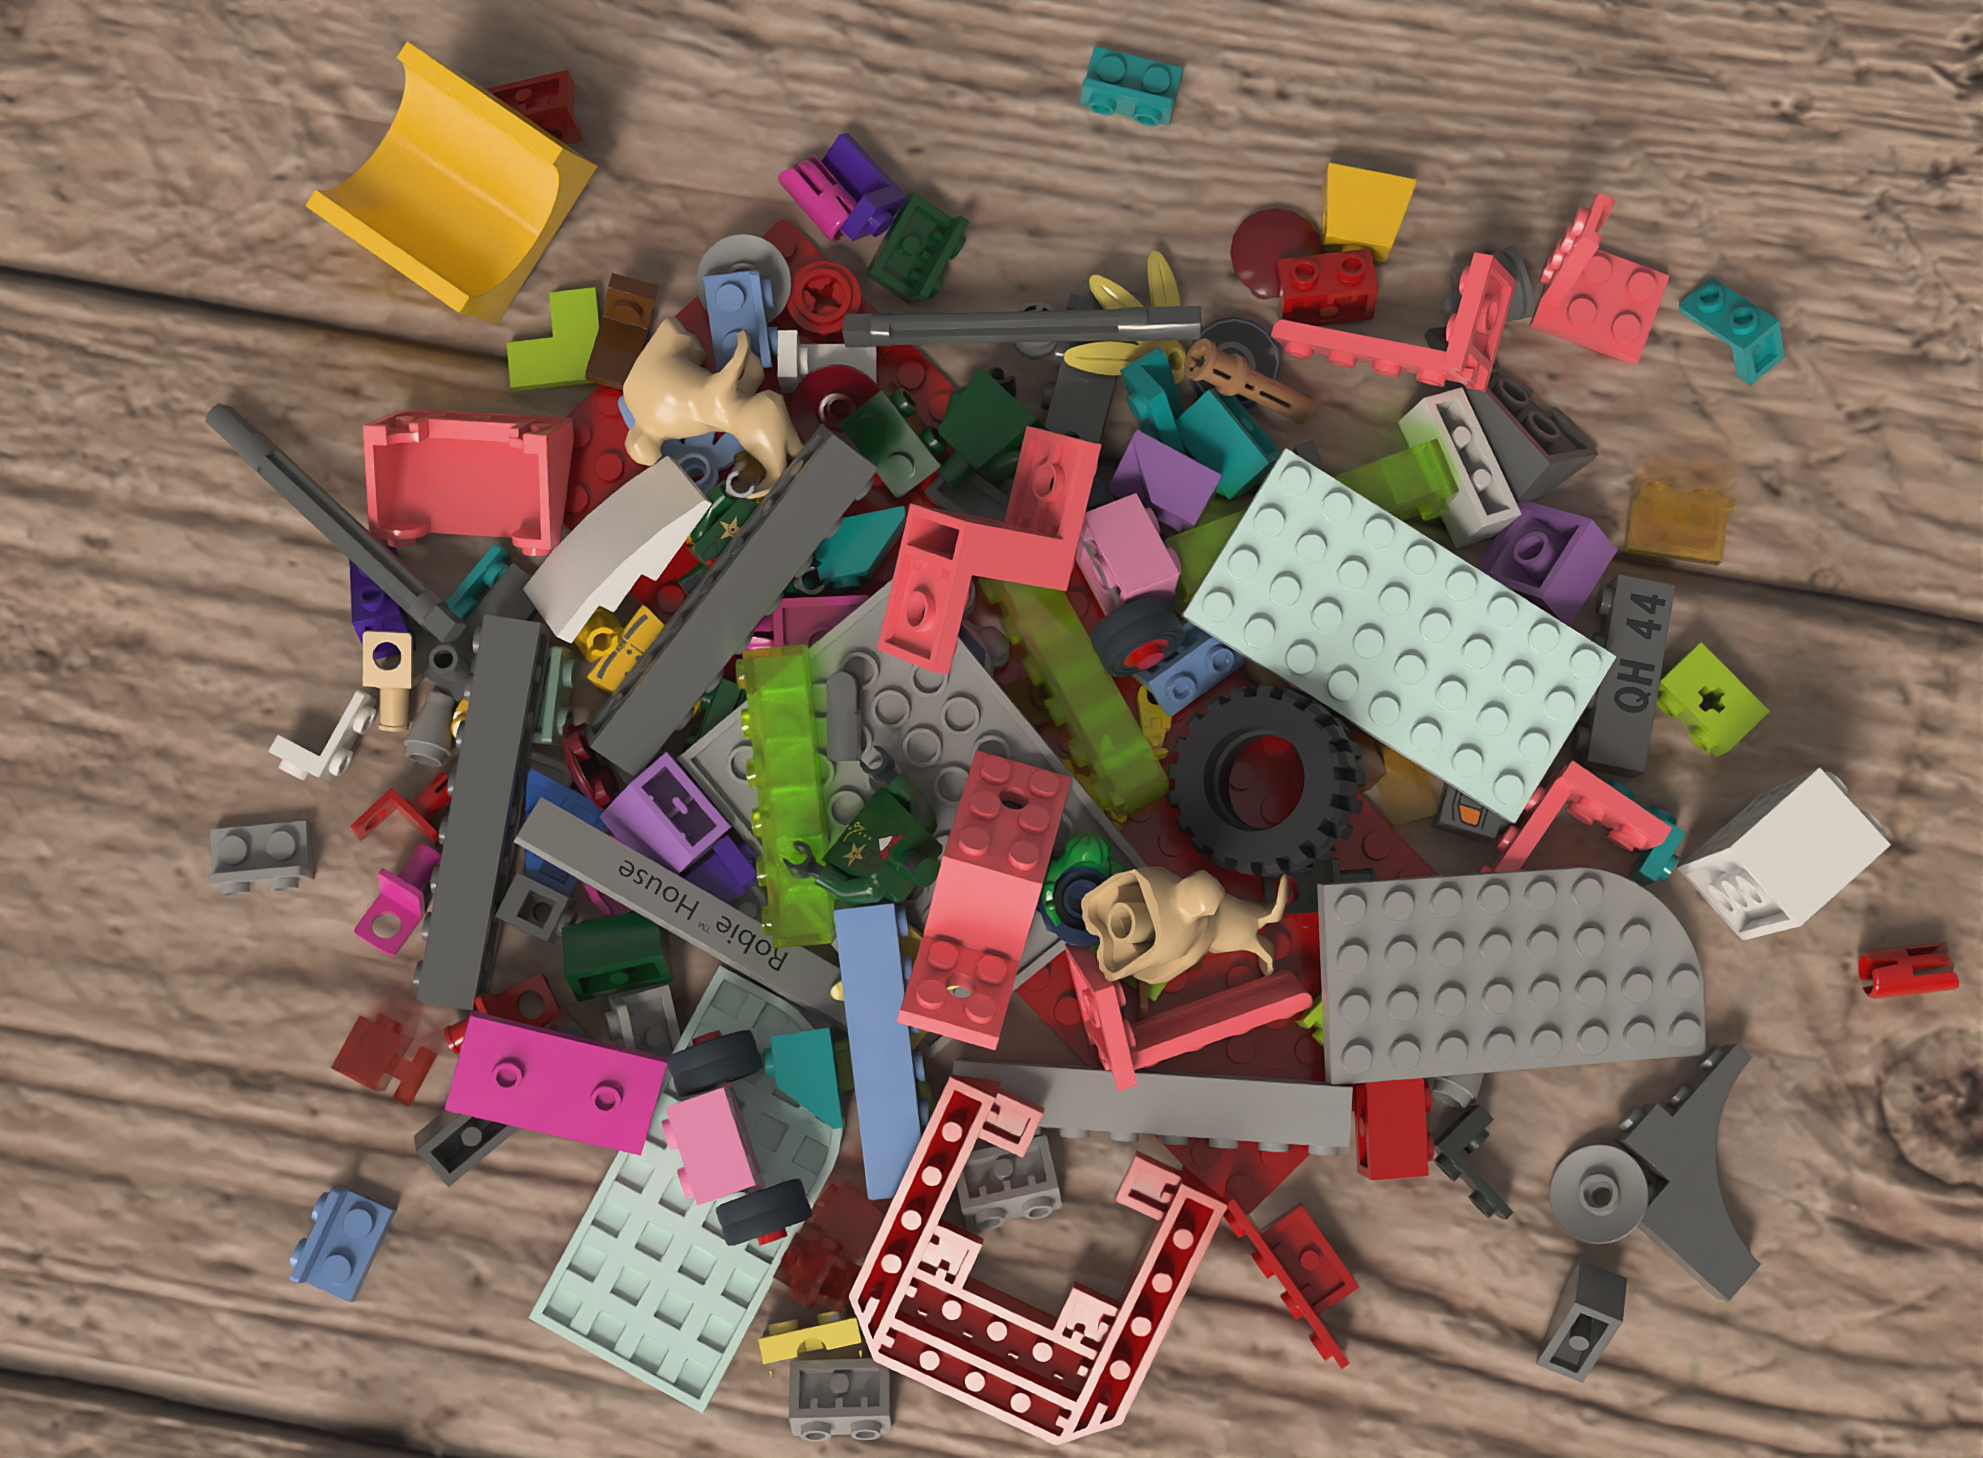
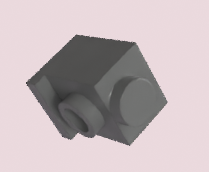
[495,873,578,944]

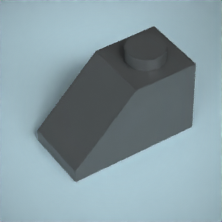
[1536,1260,1627,1383]

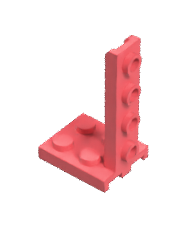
[1529,192,1670,365]
[1271,252,1517,392]
[1477,760,1672,873]
[1064,943,1314,1091]

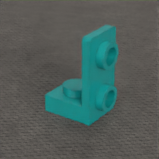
[1679,278,1785,386]

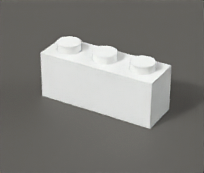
[1398,387,1522,548]

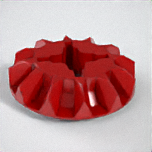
[787,261,862,337]

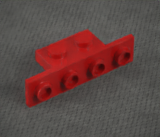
[1223,1189,1359,1369]

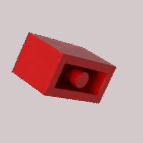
[1353,1078,1434,1180]

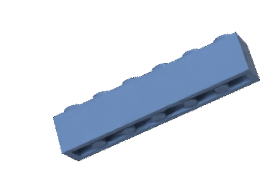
[833,898,930,1200]

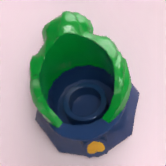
[1037,831,1126,948]

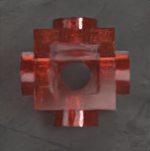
[773,1232,862,1313]

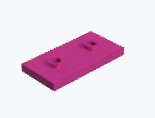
[444,1011,667,1156]

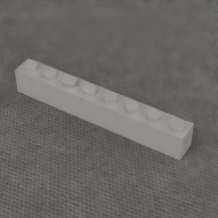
[953,1057,1353,1156]

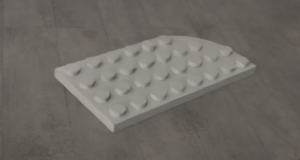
[1317,866,1706,1085]

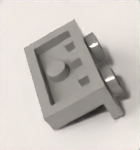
[205,820,314,896]
[956,1135,1062,1230]
[789,1358,892,1442]

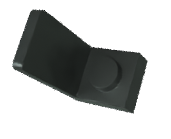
[1433,1105,1514,1220]

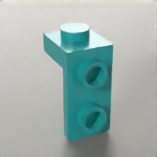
[435,543,511,622]
[1605,780,1686,886]

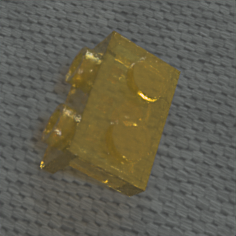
[1623,482,1735,566]

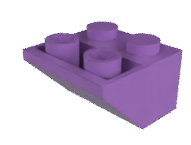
[599,752,735,876]

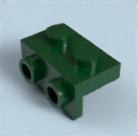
[864,192,969,304]
[839,382,950,500]

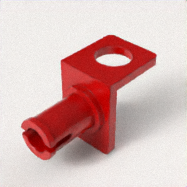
[351,771,452,847]
[444,974,562,1055]

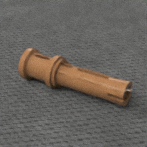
[1184,338,1315,424]

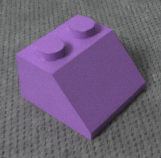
[1476,501,1617,626]

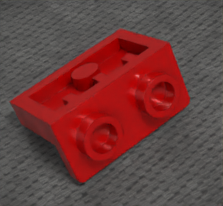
[486,70,582,145]
[1277,249,1379,326]

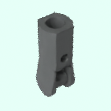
[826,670,862,761]

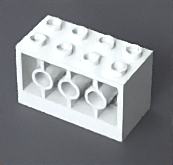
[1677,767,1891,941]

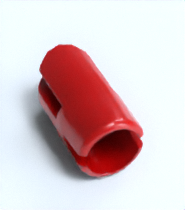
[1858,942,1959,999]

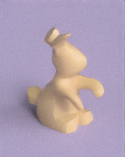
[623,317,804,499]
[1081,866,1289,984]

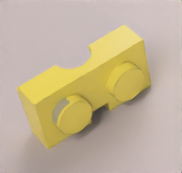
[758,1308,864,1379]

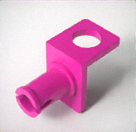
[354,844,441,957]

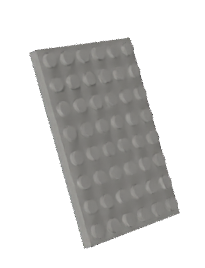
[677,579,1149,1060]

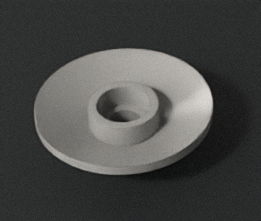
[696,234,791,323]
[1550,1145,1649,1244]

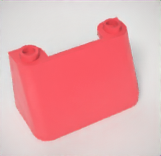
[363,409,574,556]

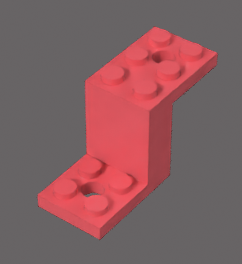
[877,426,1101,674]
[897,750,1072,1050]

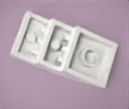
[523,455,712,643]

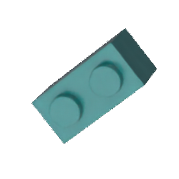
[1175,388,1281,499]

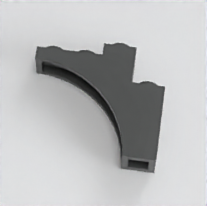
[1614,1044,1761,1301]

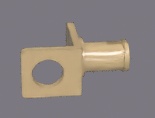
[363,630,425,732]

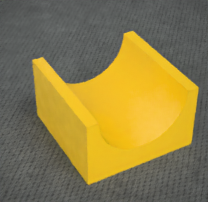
[305,42,598,324]

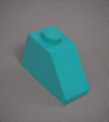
[814,506,906,594]
[763,1028,846,1129]

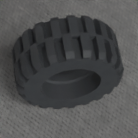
[1166,685,1366,877]

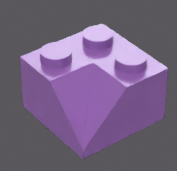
[1108,430,1222,546]

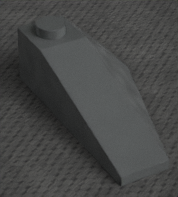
[1424,327,1599,503]

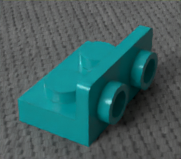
[1080,46,1183,126]

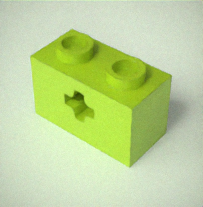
[1656,642,1770,758]

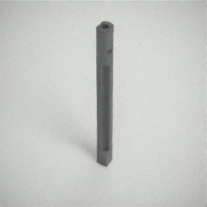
[842,306,1202,347]
[205,403,467,644]

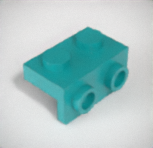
[1120,347,1186,456]

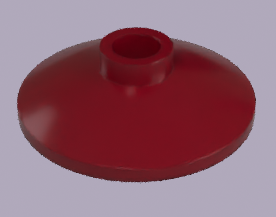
[790,364,880,453]

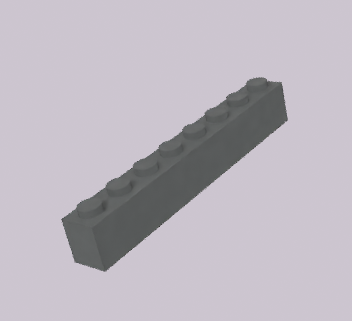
[583,424,878,778]
[413,614,553,1010]

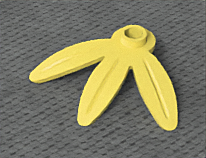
[1064,251,1186,384]

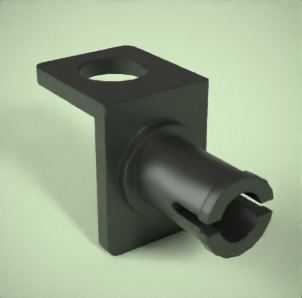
[1260,858,1377,914]

